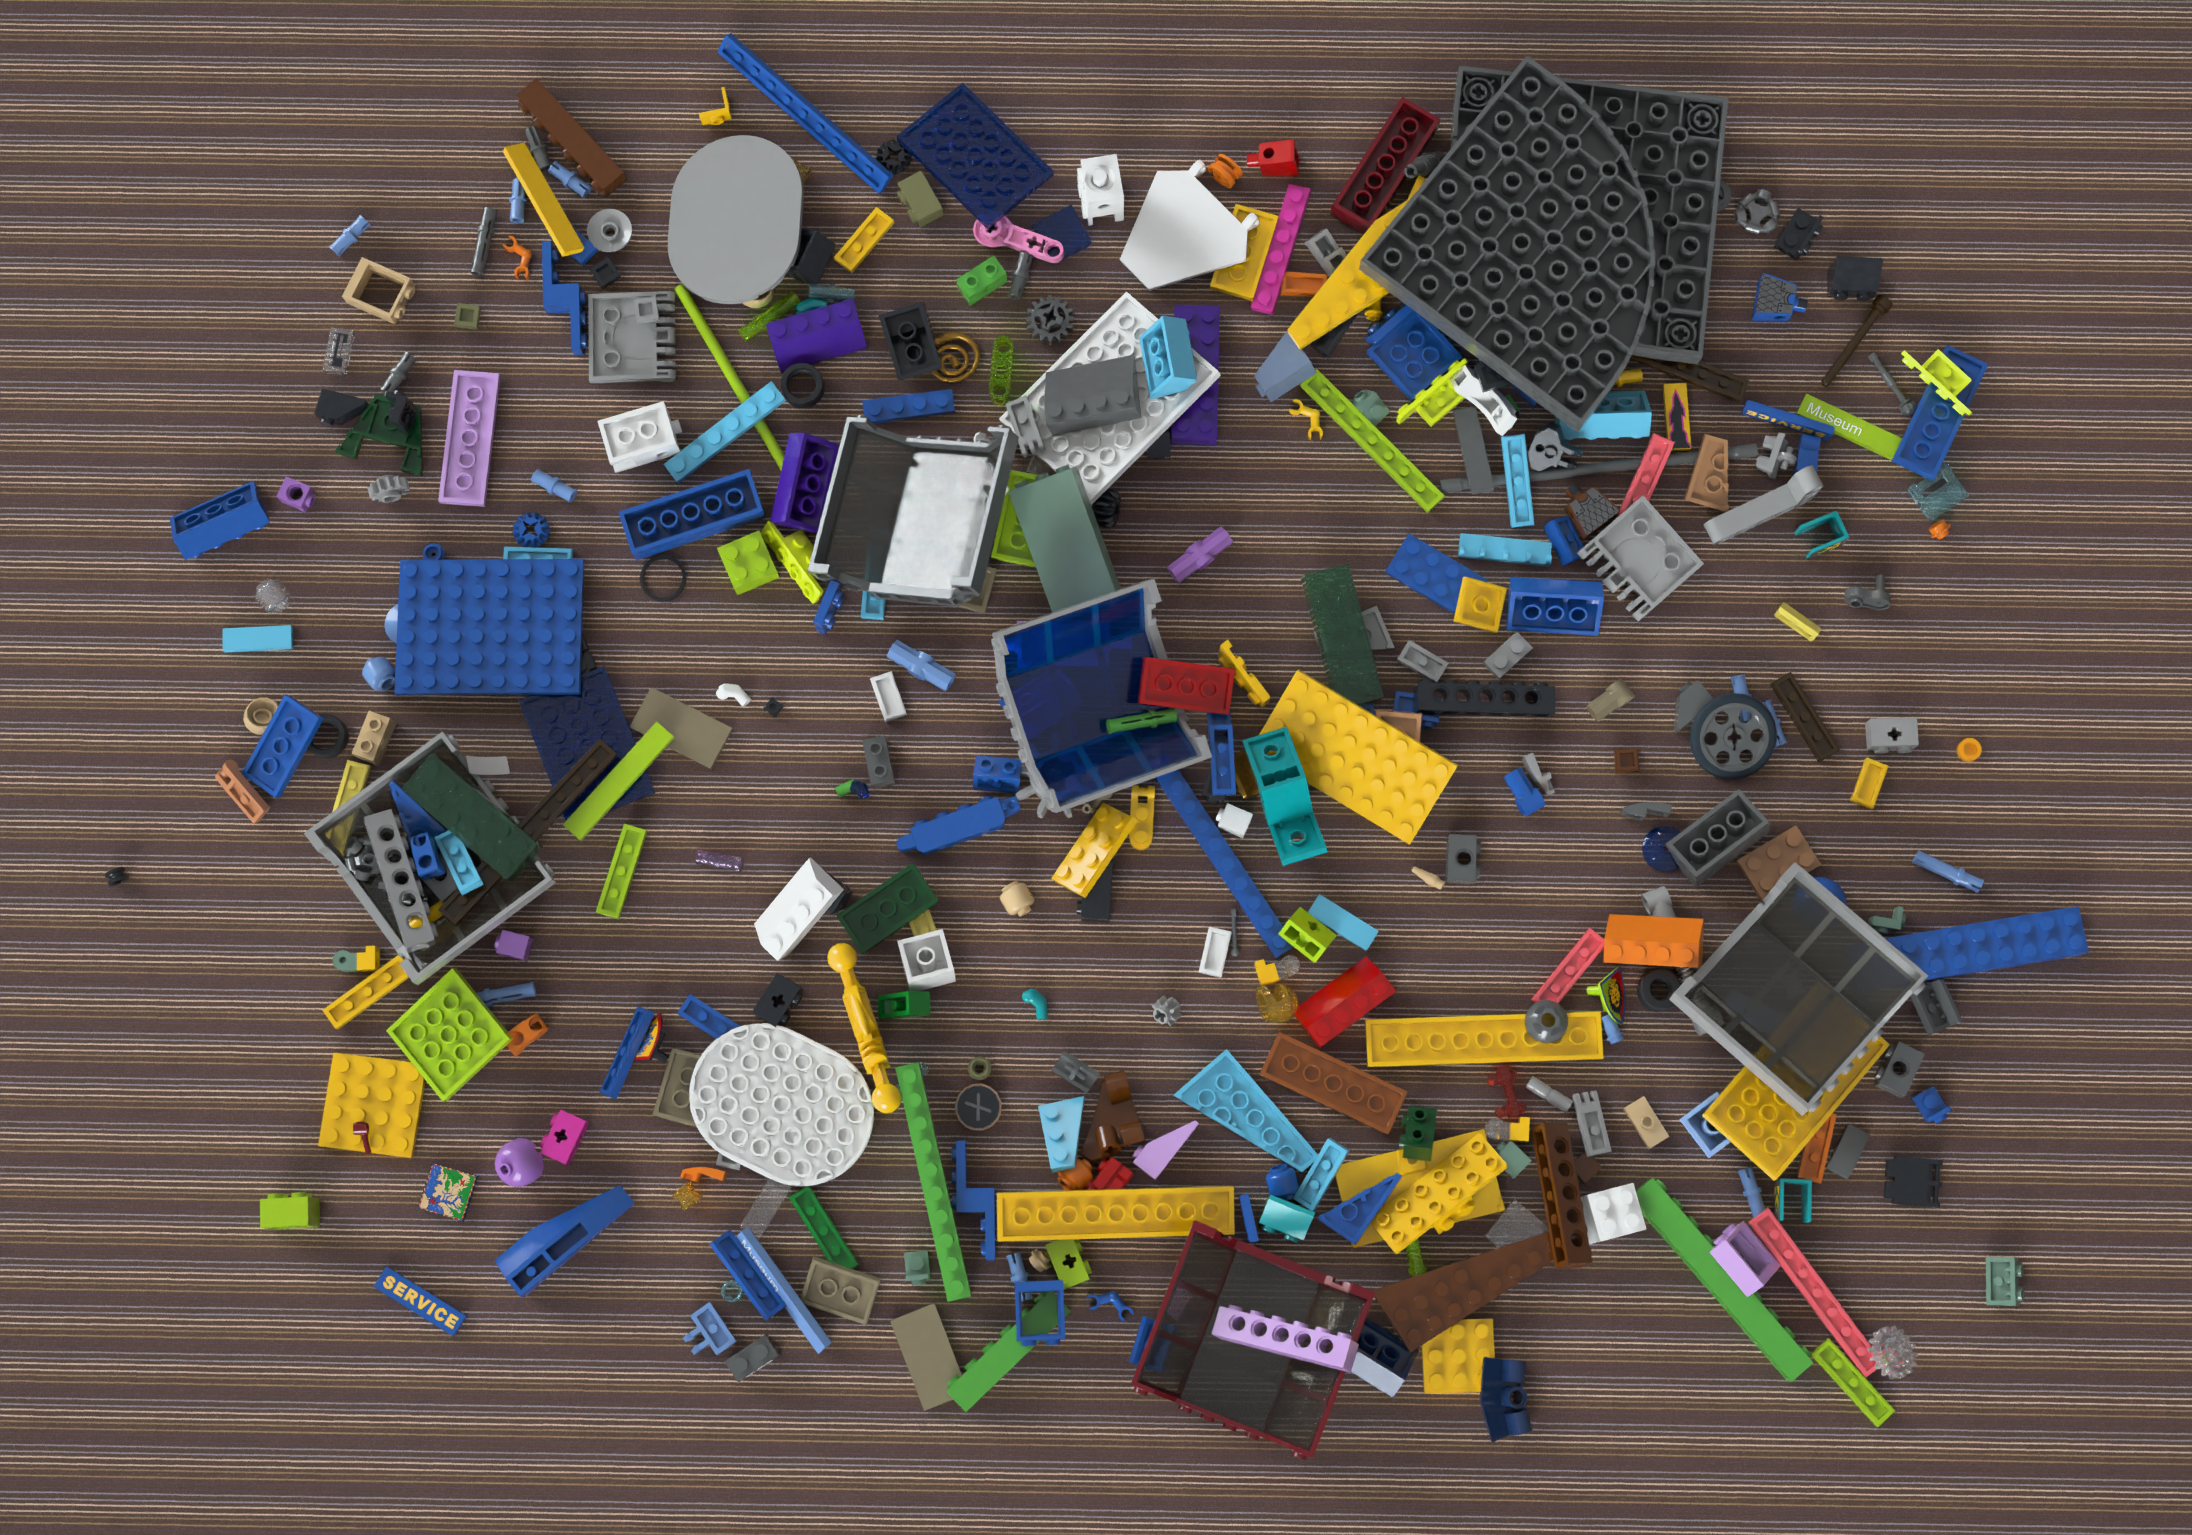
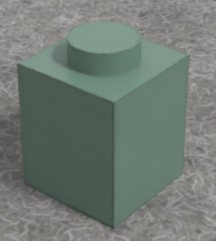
[1495,1141,1532,1179]

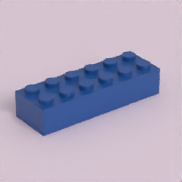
[618,469,766,560]

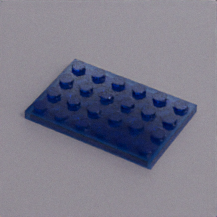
[897,83,1054,229]
[519,666,656,821]

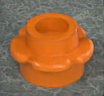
[1928,519,1951,540]

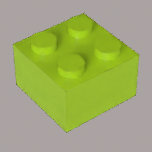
[717,531,780,595]
[260,1192,320,1230]

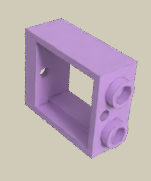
[1710,1221,1781,1297]

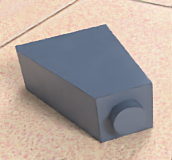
[1254,332,1317,402]

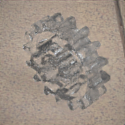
[1868,1326,1918,1379]

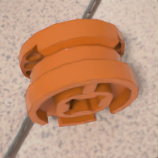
[1207,154,1243,189]

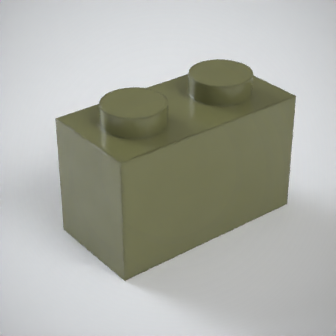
[896,171,944,228]

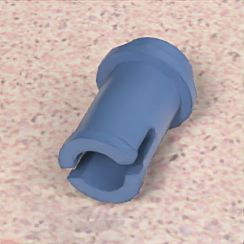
[1601,1014,1624,1045]

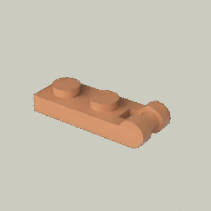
[215,759,270,824]

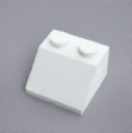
[897,929,956,991]

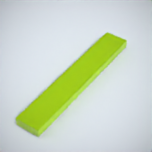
[563,722,675,841]

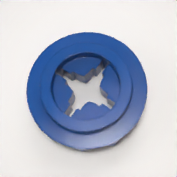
[513,512,550,548]

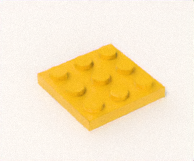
[1422,1319,1495,1394]

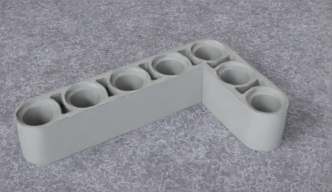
[1703,465,1823,545]

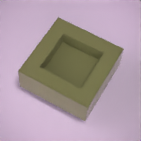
[454,303,481,330]

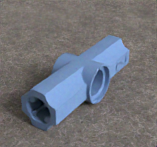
[887,640,956,692]

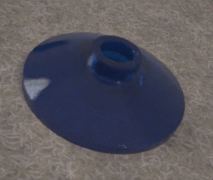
[1642,826,1681,872]

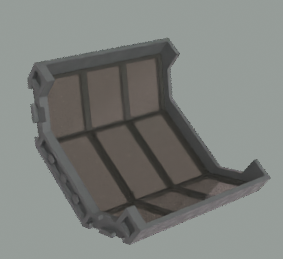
[808,415,1019,607]

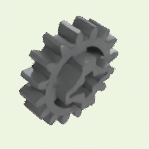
[1026,295,1075,345]

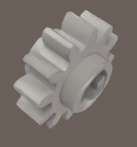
[367,475,410,503]

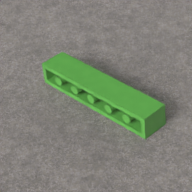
[946,1292,1071,1413]

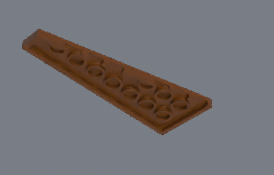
[1373,1231,1554,1353]

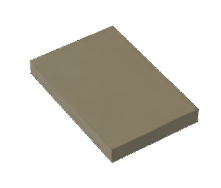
[652,1047,701,1128]
[800,1256,881,1325]

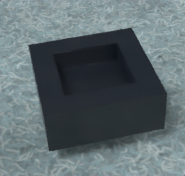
[589,257,622,289]

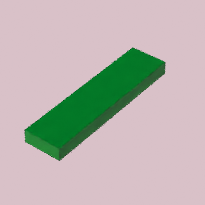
[788,1186,859,1269]

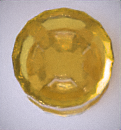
[672,1181,703,1211]

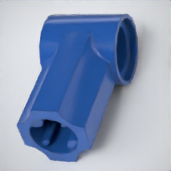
[1504,767,1545,817]

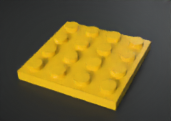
[318,1053,426,1158]

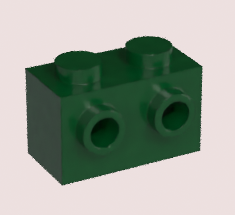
[1399,1105,1437,1162]

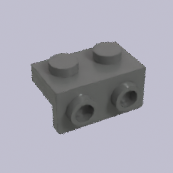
[1910,978,1962,1036]

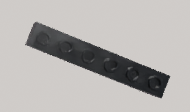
[1414,679,1555,718]

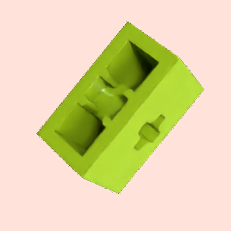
[1278,907,1337,963]
[1045,1239,1092,1290]

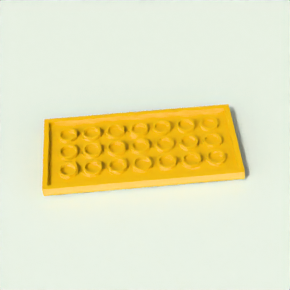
[1259,669,1458,845]
[1702,982,1890,1181]

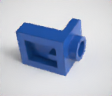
[1912,1086,1952,1124]

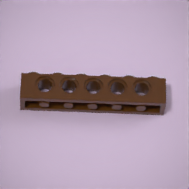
[1531,1123,1593,1269]

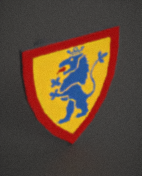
[633,1012,669,1063]

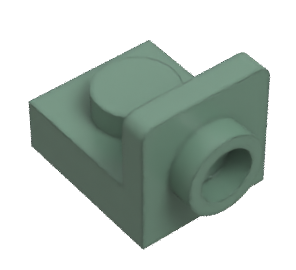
[904,1250,931,1286]

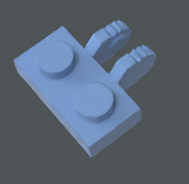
[683,1302,737,1355]

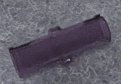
[695,849,744,872]

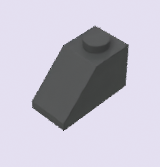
[1674,680,1714,734]

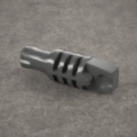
[1404,151,1445,179]

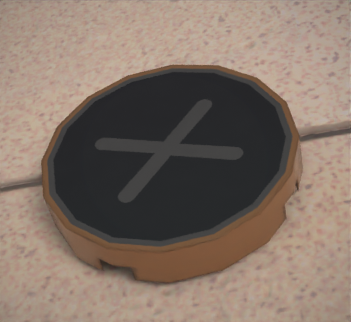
[955,1084,1002,1131]

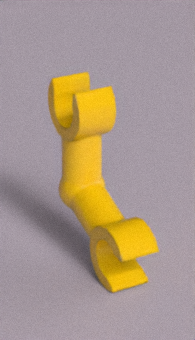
[1289,399,1323,440]

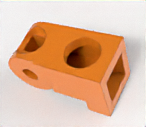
[506,1013,549,1057]

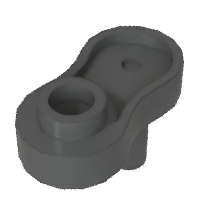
[1844,575,1891,610]

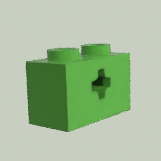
[956,256,1007,306]

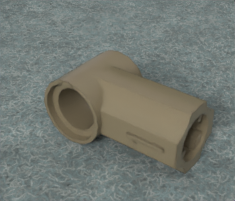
[1586,678,1635,722]

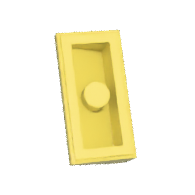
[1774,602,1821,642]

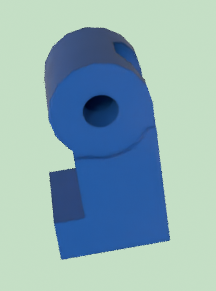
[1792,434,1821,476]
[410,831,446,880]

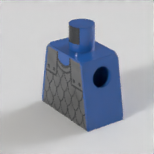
[1751,273,1808,322]

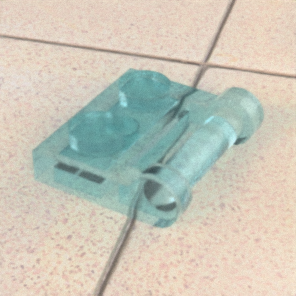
[1907,463,1969,522]

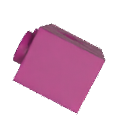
[540,1109,589,1166]

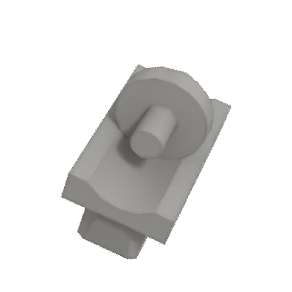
[1756,432,1797,479]

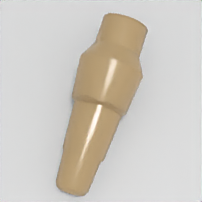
[1412,866,1445,890]

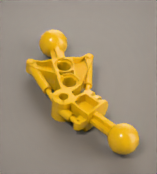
[827,943,902,1113]

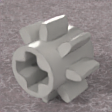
[1152,996,1182,1026]

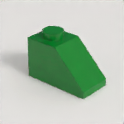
[878,991,931,1020]

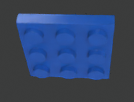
[1366,311,1463,402]

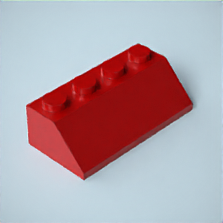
[1291,957,1396,1049]

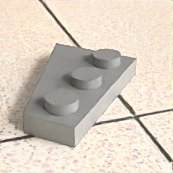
[1313,606,1395,654]

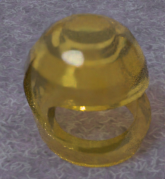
[1256,984,1298,1023]

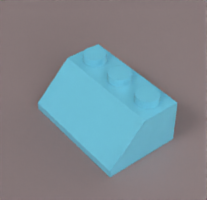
[1139,316,1197,399]

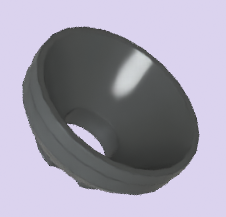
[1525,1000,1568,1043]

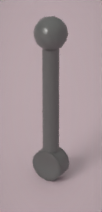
[1230,908,1240,957]

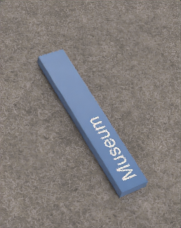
[737,1227,831,1354]

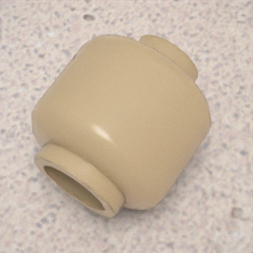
[1000,881,1035,917]

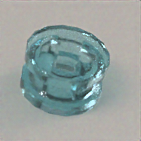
[721,1281,744,1302]

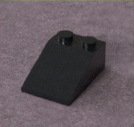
[879,302,942,381]

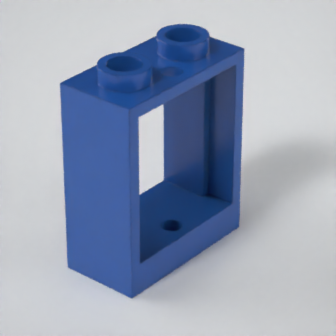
[1014,1280,1065,1346]

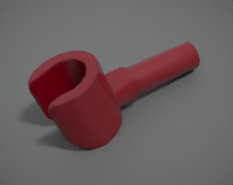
[353,1122,372,1155]

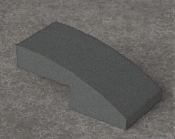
[1619,802,1672,821]
[1826,1123,1870,1179]

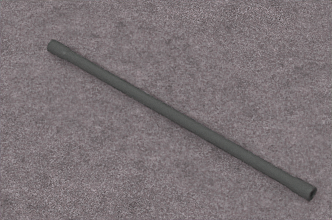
[1439,443,1758,493]

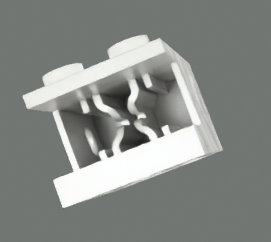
[1077,154,1124,226]
[598,401,682,473]

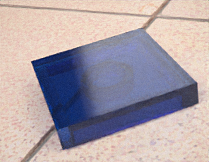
[1032,205,1092,265]

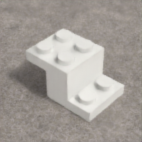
[1581,1183,1646,1244]

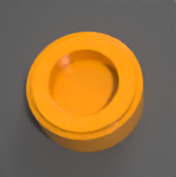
[1957,738,1982,762]

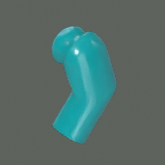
[795,298,828,315]
[1022,989,1048,1020]

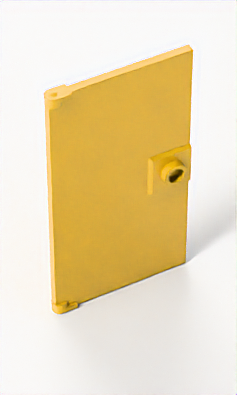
[1335,1129,1505,1248]

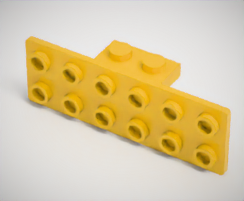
[1371,1133,1508,1254]

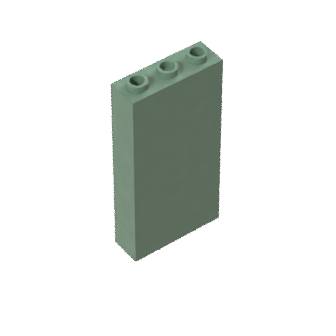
[1008,464,1124,621]

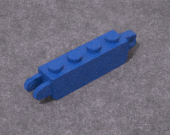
[896,796,1021,856]

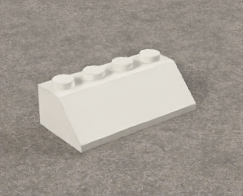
[754,857,844,961]

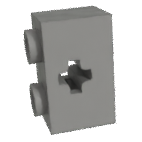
[1865,718,1919,754]

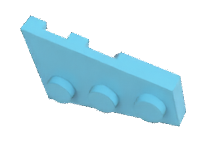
[1038,1096,1085,1173]

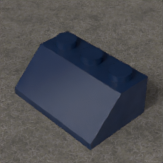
[1345,1313,1419,1398]

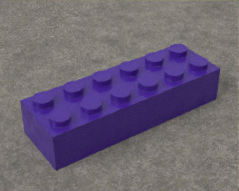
[1171,305,1220,445]

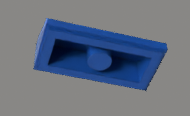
[1543,515,1584,566]

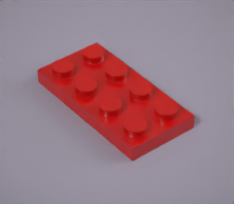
[1138,657,1235,715]

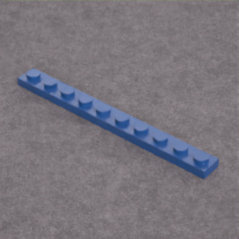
[717,33,893,194]
[1149,753,1294,959]

